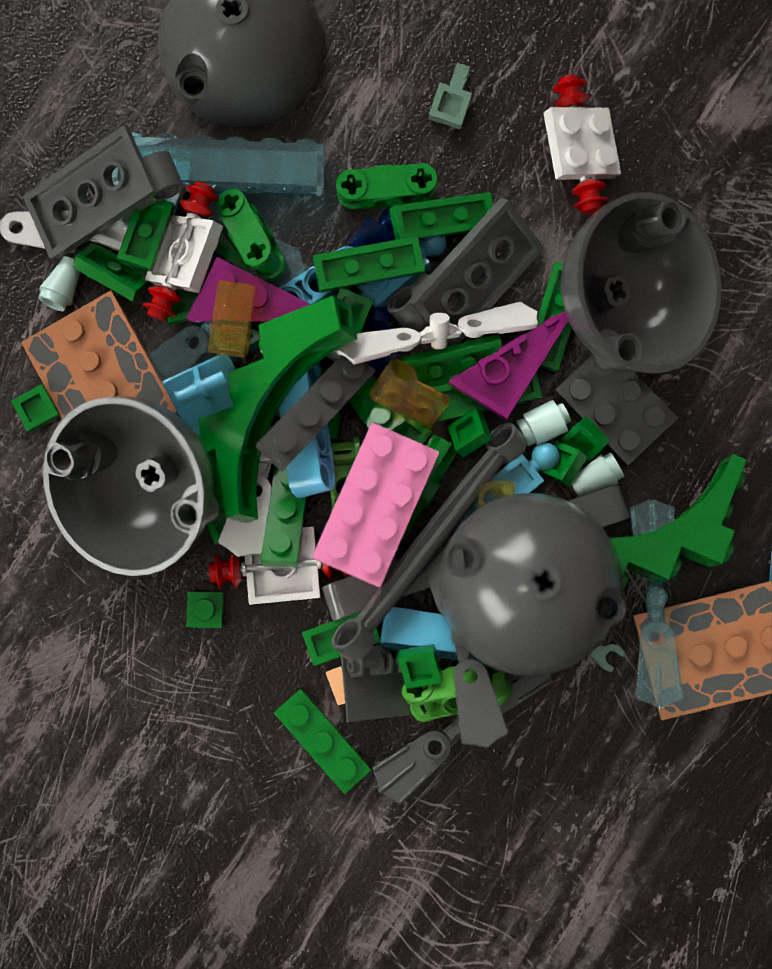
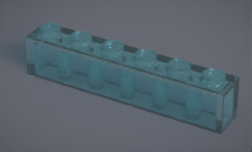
[112,132,324,196]

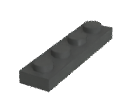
[255,355,376,472]

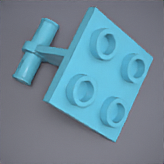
[162,351,236,436]

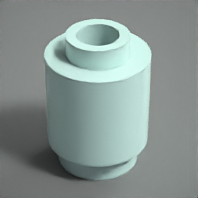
[516,400,571,446]

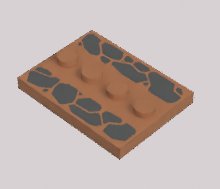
[21,291,178,462]
[632,580,772,720]

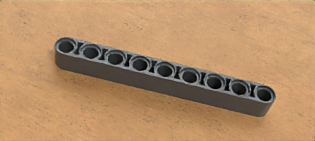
[321,484,630,621]

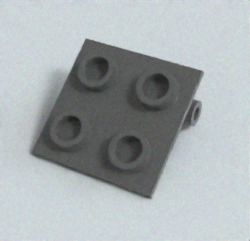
[340,646,412,722]

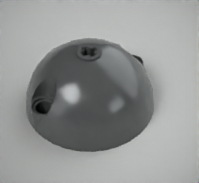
[158,0,325,127]
[561,192,722,373]
[43,396,219,576]
[439,493,625,676]

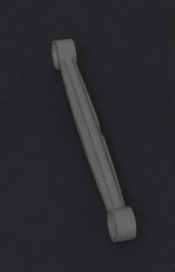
[332,423,527,662]

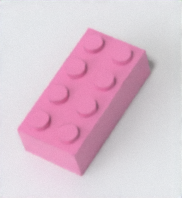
[312,422,439,587]

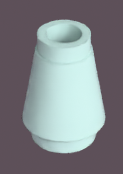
[38,256,80,311]
[571,452,625,497]

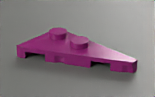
[186,257,310,323]
[448,311,568,420]

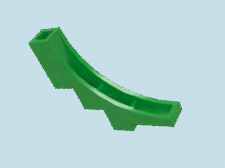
[198,296,357,523]
[610,454,746,591]

